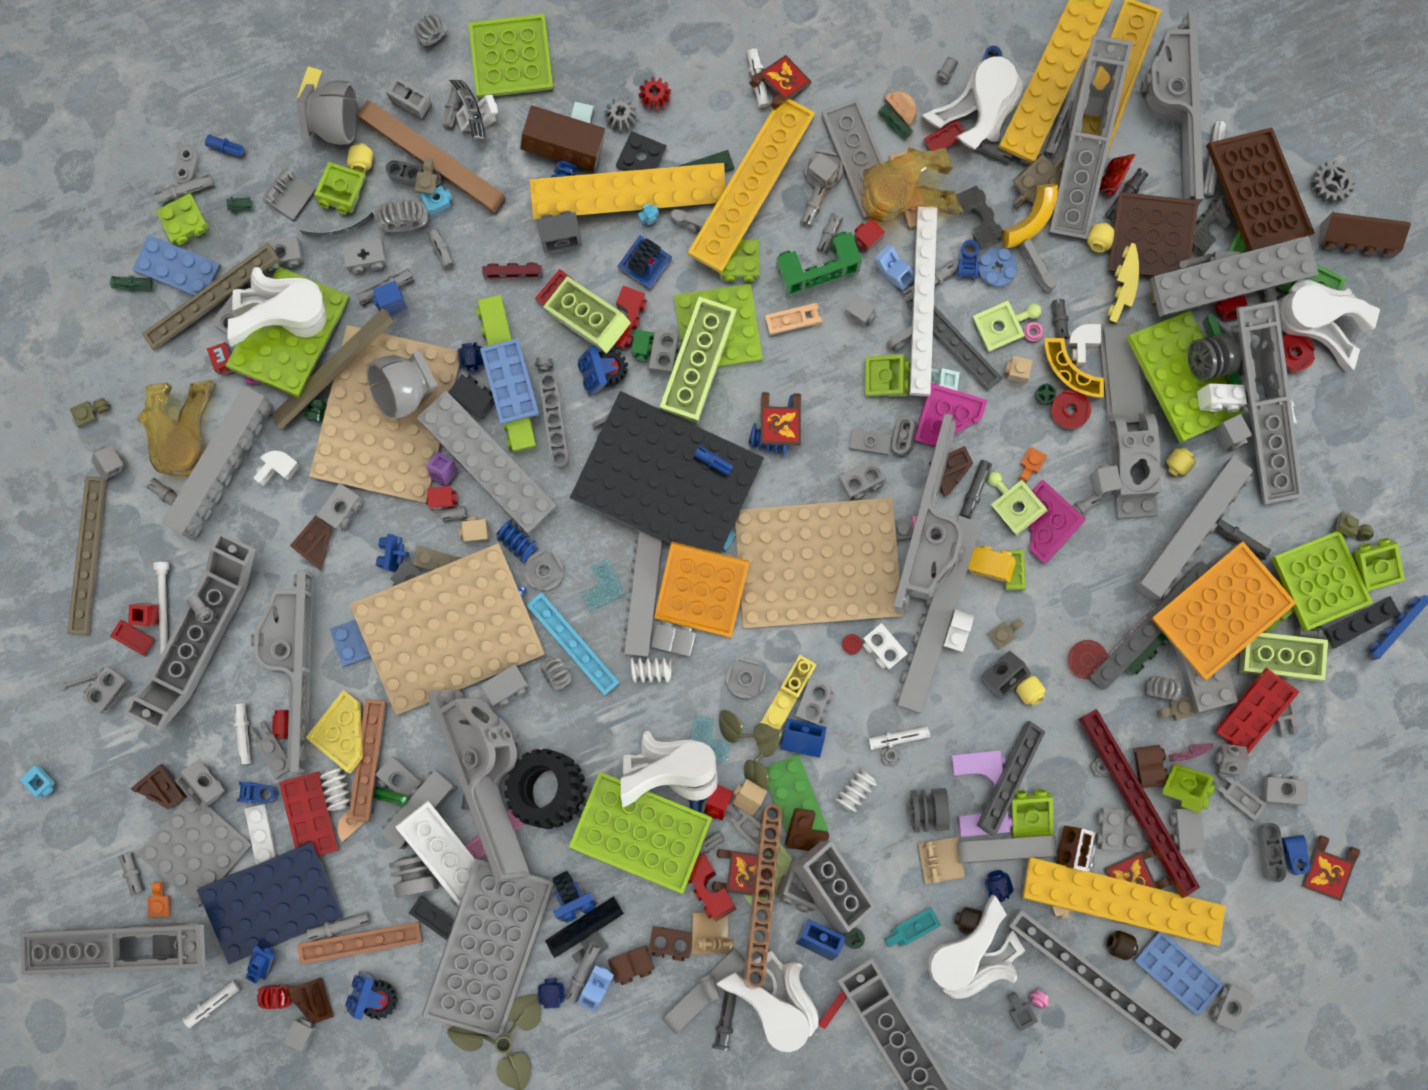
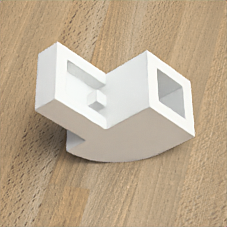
[456,95,498,132]
[1066,324,1101,367]
[253,451,301,486]
[943,609,974,652]

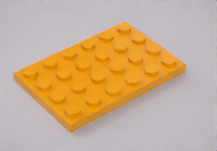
[1151,541,1296,681]

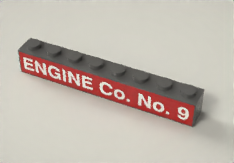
[1088,561,1210,690]

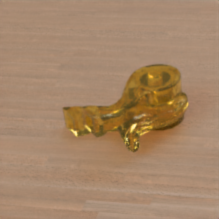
[861,147,962,222]
[137,380,215,478]

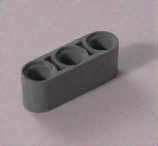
[386,160,443,188]
[1257,823,1286,882]

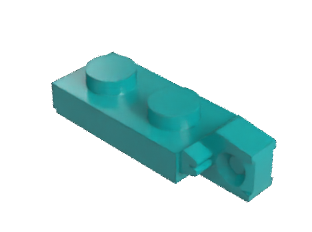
[885,907,941,947]

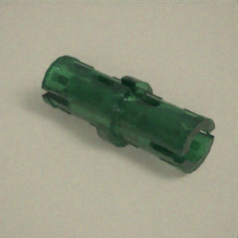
[878,104,914,139]
[110,275,153,291]

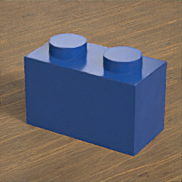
[372,280,408,315]
[780,718,826,758]
[796,919,846,961]

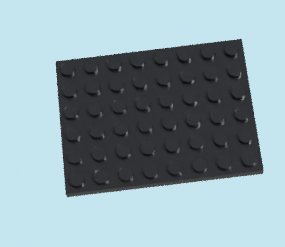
[570,391,764,554]

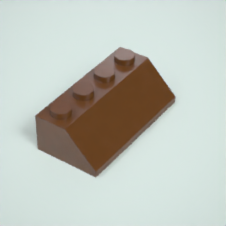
[520,105,605,172]
[1319,212,1411,257]

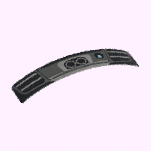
[448,80,485,140]
[299,212,374,237]

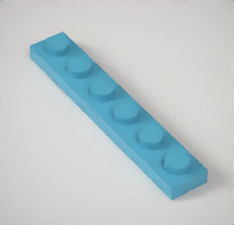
[526,592,620,696]

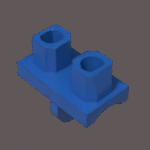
[376,534,409,573]
[246,946,274,984]

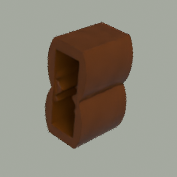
[1133,745,1169,788]
[608,945,655,985]

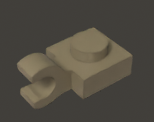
[414,158,438,195]
[987,618,1024,650]
[1157,695,1196,721]

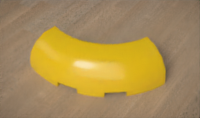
[1002,183,1058,249]
[1044,338,1104,398]

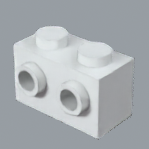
[1197,384,1247,412]

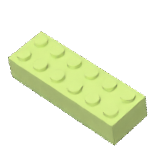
[660,297,736,424]

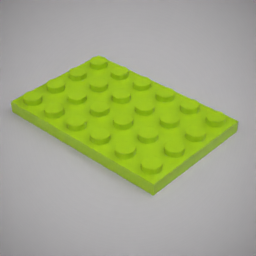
[226,267,350,398]
[1126,310,1244,443]
[568,771,712,895]

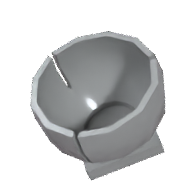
[296,80,358,145]
[366,351,438,420]

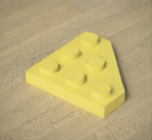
[306,690,363,774]

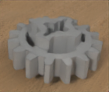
[1312,159,1357,203]

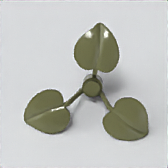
[719,710,782,790]
[447,995,541,1090]

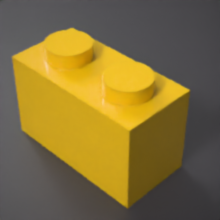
[968,545,1017,583]

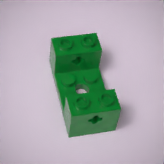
[776,232,862,296]

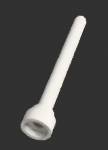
[153,562,170,655]

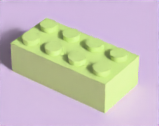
[543,276,631,354]
[1238,633,1328,682]

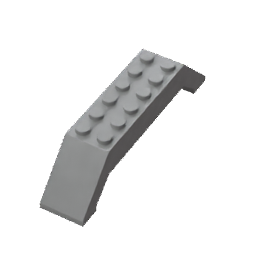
[123,531,256,732]
[837,958,953,1090]

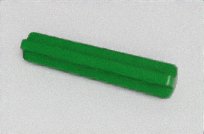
[373,787,408,806]

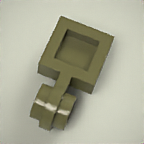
[70,398,109,428]
[1336,511,1374,541]

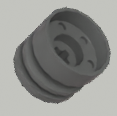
[1188,334,1241,381]
[908,788,950,833]

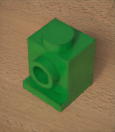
[631,330,655,361]

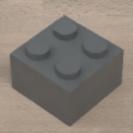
[537,211,582,253]

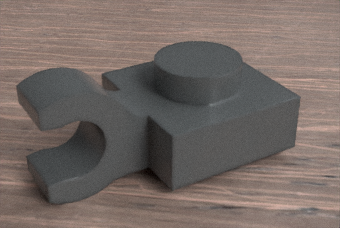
[572,931,609,963]
[1007,992,1038,1031]

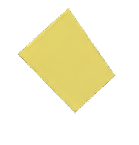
[297,66,322,98]

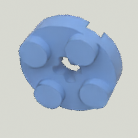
[978,248,1017,288]

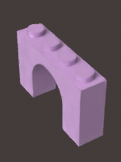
[950,751,1013,837]

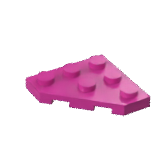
[915,383,987,446]
[1030,479,1087,564]

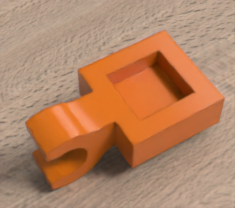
[1019,446,1047,483]
[147,881,170,918]

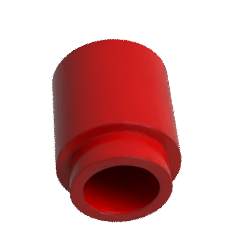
[272,710,289,739]

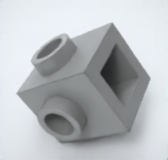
[1216,744,1249,775]

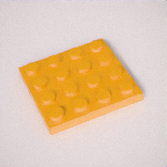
[654,542,750,637]

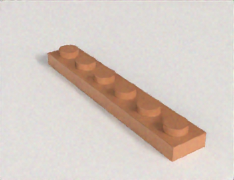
[348,699,387,822]
[297,922,423,965]

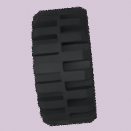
[504,748,586,829]

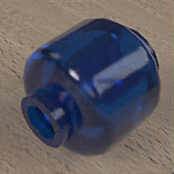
[457,342,484,371]
[984,870,1014,902]
[538,978,565,1009]

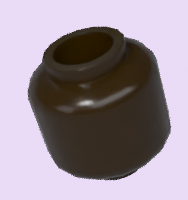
[955,907,983,935]
[1106,931,1138,960]

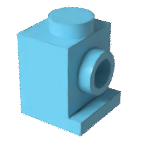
[420,185,452,216]
[19,765,55,797]

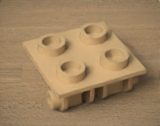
[918,837,965,884]
[692,913,734,955]

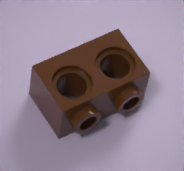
[1056,825,1096,872]
[648,926,692,961]

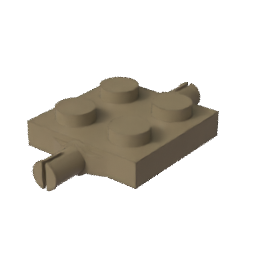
[1013,154,1065,208]

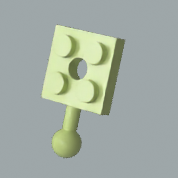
[972,301,1042,353]
[987,471,1048,536]

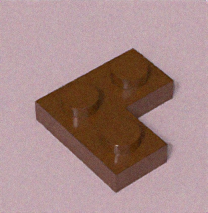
[784,808,829,851]

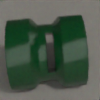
[303,399,327,423]

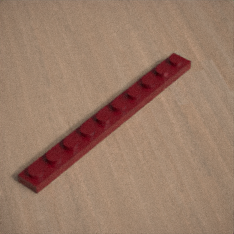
[1078,709,1200,898]

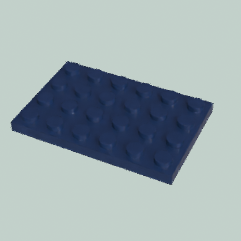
[197,841,344,965]

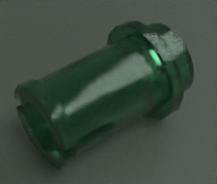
[227,196,252,212]

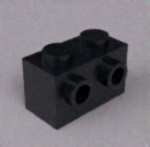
[448,374,495,419]

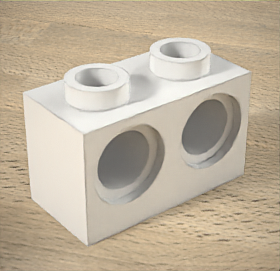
[862,623,908,670]

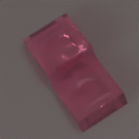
[1169,743,1213,762]

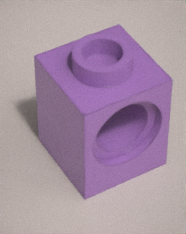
[426,452,457,486]

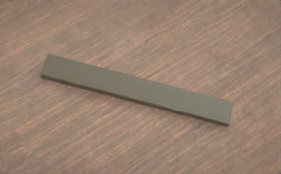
[142,243,280,350]
[271,308,393,429]
[67,476,107,635]

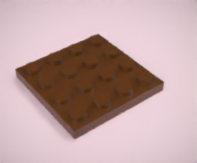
[1108,192,1199,276]

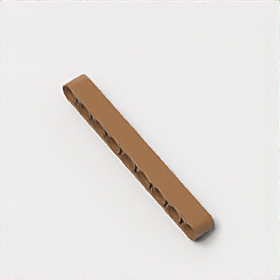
[356,100,506,213]
[743,804,782,989]

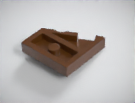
[928,446,973,497]
[290,515,331,570]
[130,764,186,809]
[284,978,333,1024]

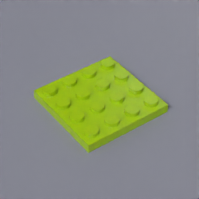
[468,14,553,98]
[674,284,763,367]
[1271,531,1373,632]

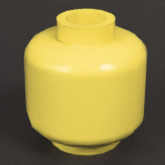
[347,143,373,173]
[1087,222,1114,253]
[1166,446,1196,477]
[1016,676,1046,706]

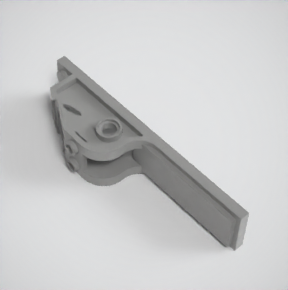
[1141,10,1204,206]
[1049,35,1133,239]
[1231,300,1303,504]
[1099,322,1161,519]
[894,414,965,614]
[251,569,313,774]
[428,689,530,883]
[20,923,206,975]

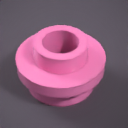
[1024,322,1043,342]
[1029,990,1050,1009]

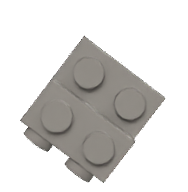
[1096,808,1142,852]
[776,856,818,913]

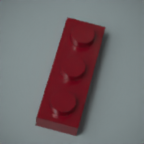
[482,262,543,279]

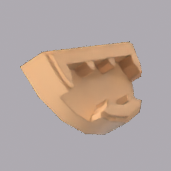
[884,91,917,126]
[337,810,374,842]

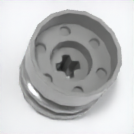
[389,854,438,898]

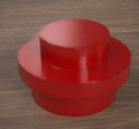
[842,634,862,654]

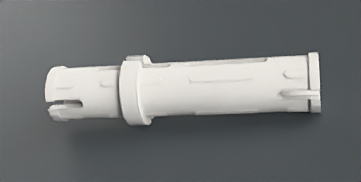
[746,49,770,108]
[233,703,252,765]
[868,725,930,750]
[182,980,240,1029]

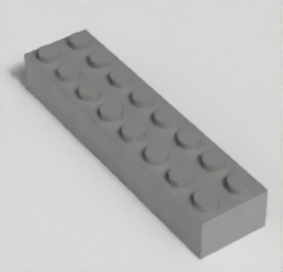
[1150,236,1319,317]
[161,385,273,540]
[417,391,557,534]
[1133,456,1253,602]

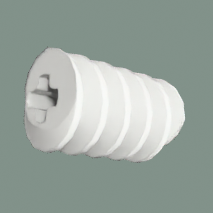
[631,657,672,683]
[320,767,351,811]
[834,767,878,812]

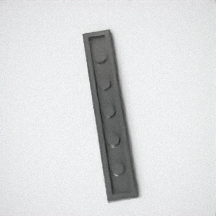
[907,301,1002,392]
[976,721,1045,836]

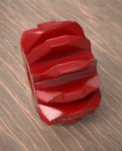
[638,76,671,111]
[257,984,292,1009]

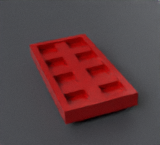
[1215,667,1299,754]
[279,771,339,855]

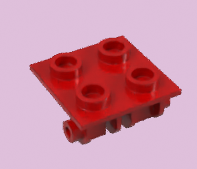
[1099,154,1135,197]

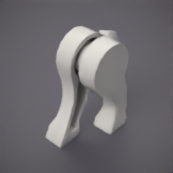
[921,57,1023,150]
[227,267,327,347]
[1278,279,1380,372]
[621,731,718,807]
[927,894,1025,999]
[716,950,819,1052]

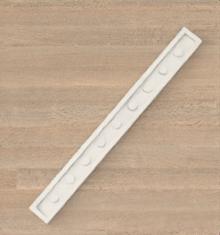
[909,206,937,397]

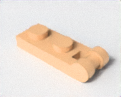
[765,303,823,335]

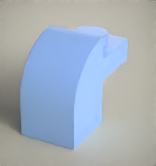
[874,244,914,291]
[577,965,614,1012]

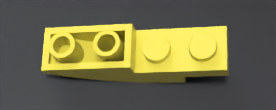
[1108,243,1139,323]
[761,655,817,730]

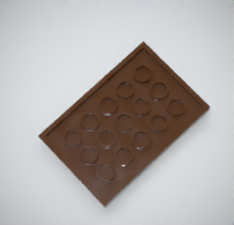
[1206,127,1315,252]

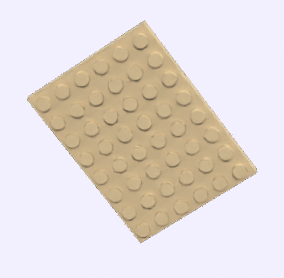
[309,325,463,504]
[735,497,903,629]
[349,543,545,715]

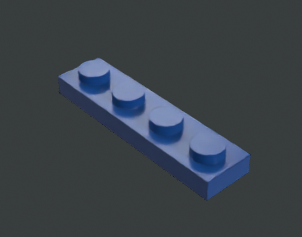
[1368,595,1428,660]

